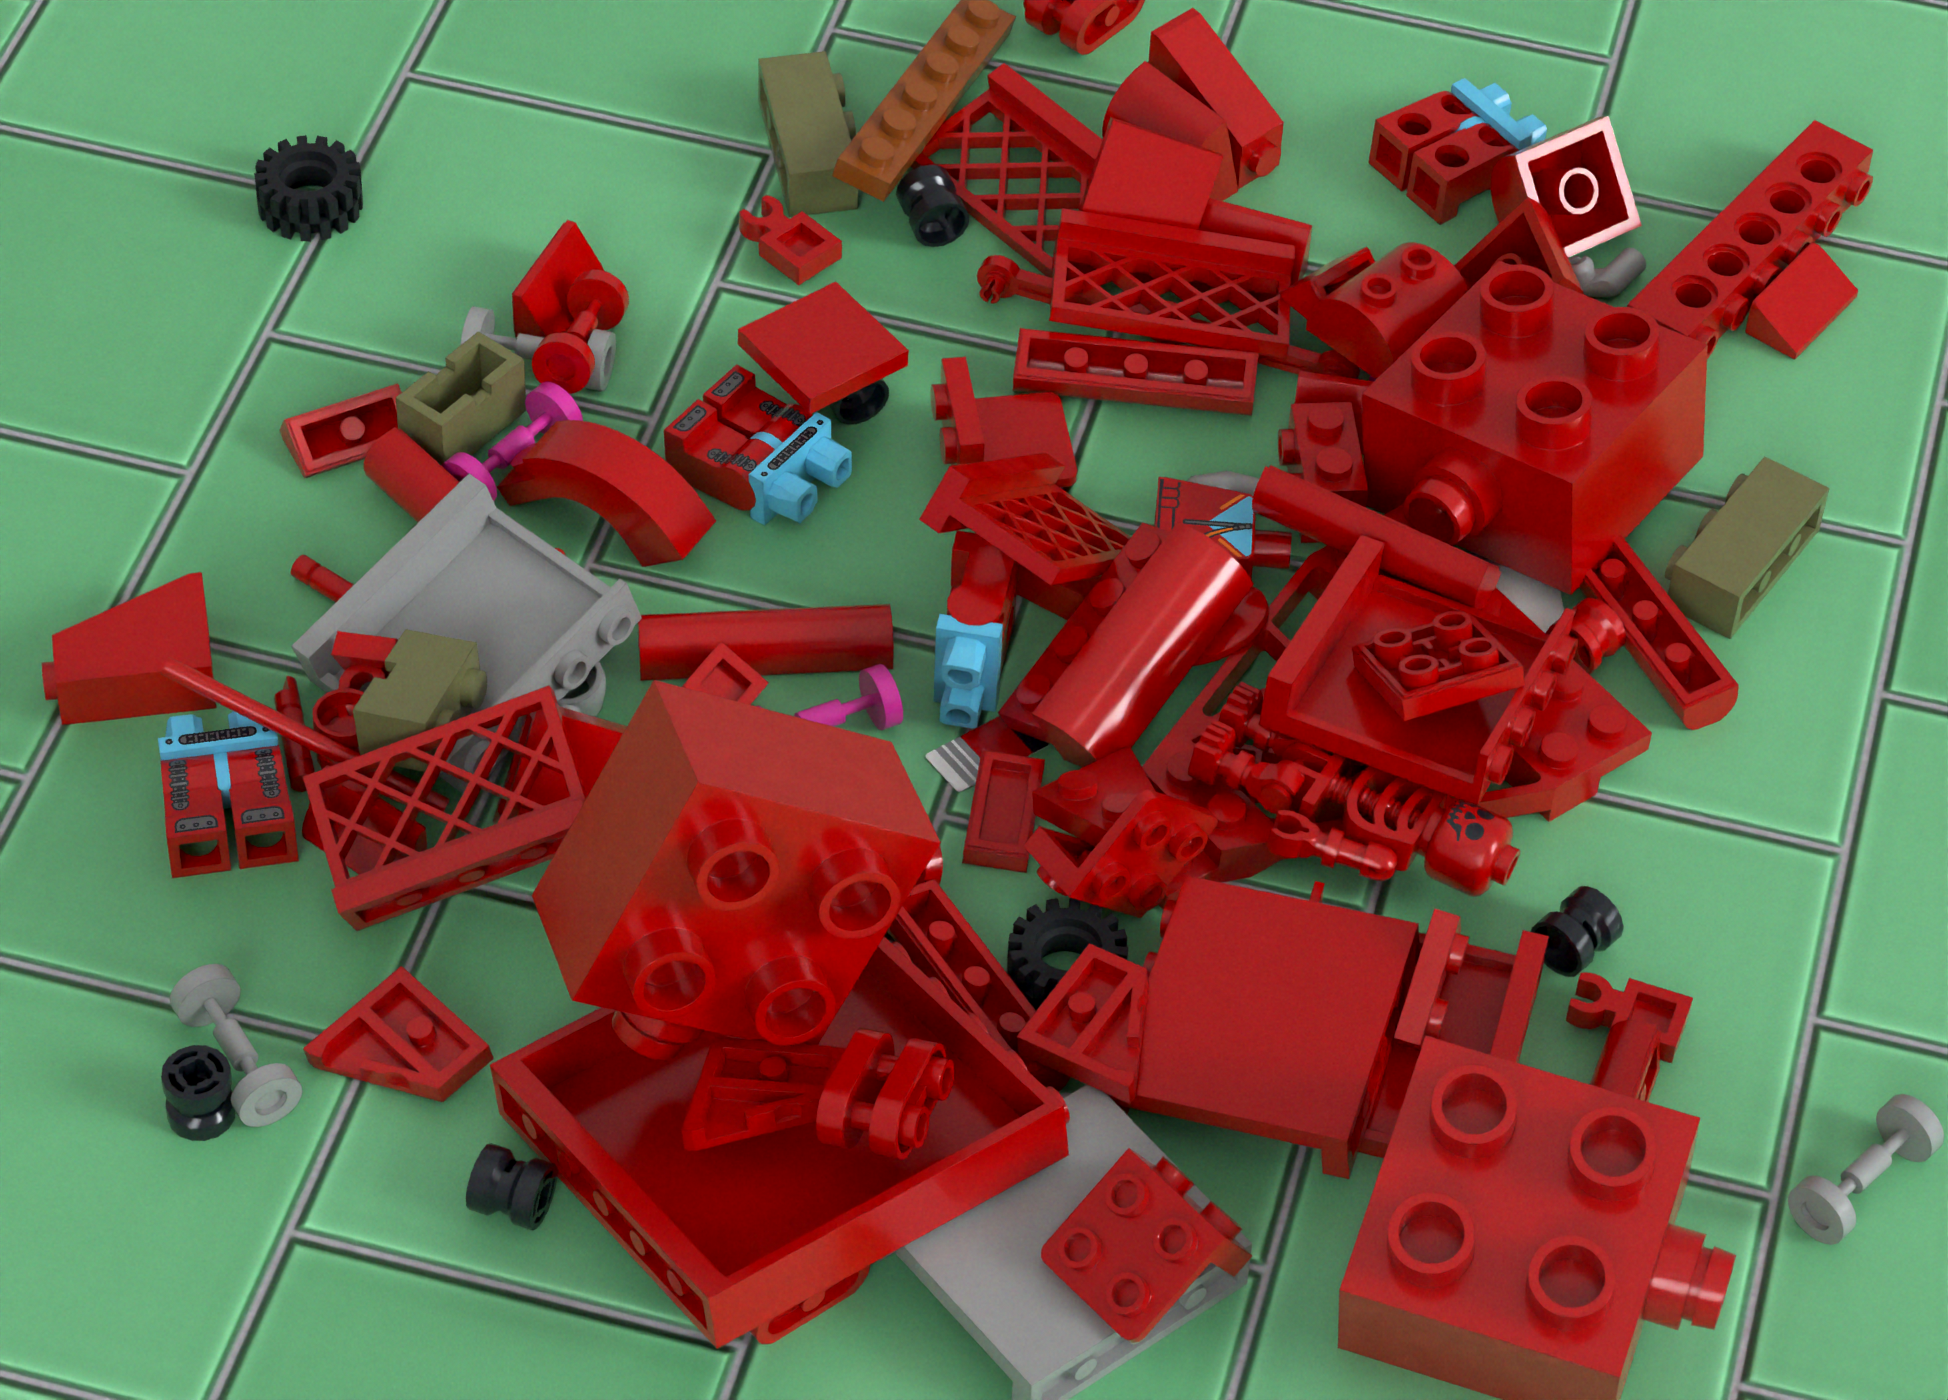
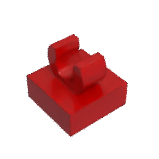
[331,631,398,690]

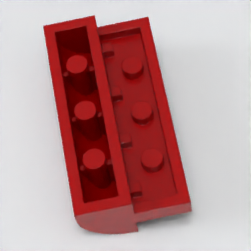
[998,522,1254,767]

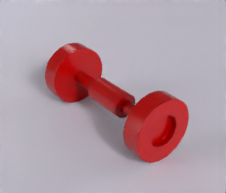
[532,270,629,394]

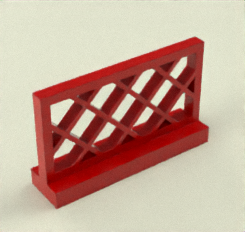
[910,63,1103,278]
[1049,208,1295,359]
[919,453,1131,586]
[303,685,587,931]

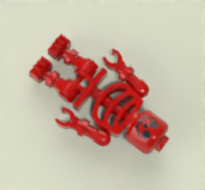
[1188,681,1520,897]

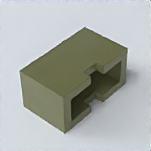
[396,331,526,465]
[353,629,487,772]

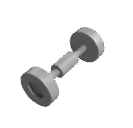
[461,306,616,391]
[170,964,302,1127]
[1788,1094,1944,1245]

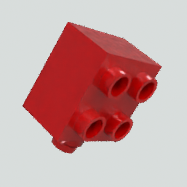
[1362,261,1708,595]
[532,680,941,1060]
[1338,1035,1736,1400]

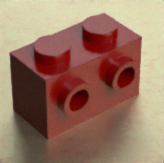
[1278,402,1368,543]

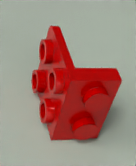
[930,356,1077,487]
[1023,789,1218,918]
[1041,1148,1253,1343]

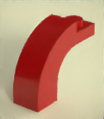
[497,420,716,567]

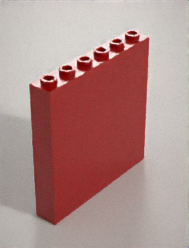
[490,937,1070,1349]

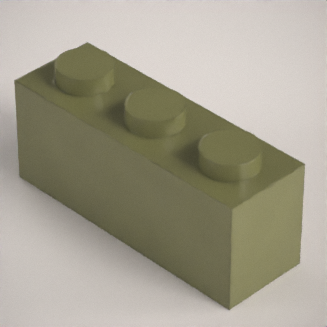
[758,51,858,217]
[1665,456,1829,639]

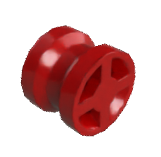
[1546,598,1626,675]

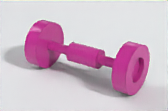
[441,382,583,501]
[757,664,903,731]

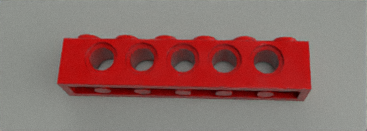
[1627,120,1873,359]

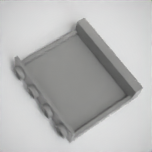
[291,474,642,794]
[878,1084,1252,1400]

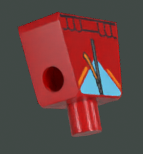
[1154,477,1292,580]

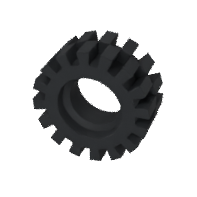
[254,135,363,242]
[1006,897,1129,1010]

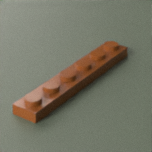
[832,0,1016,202]

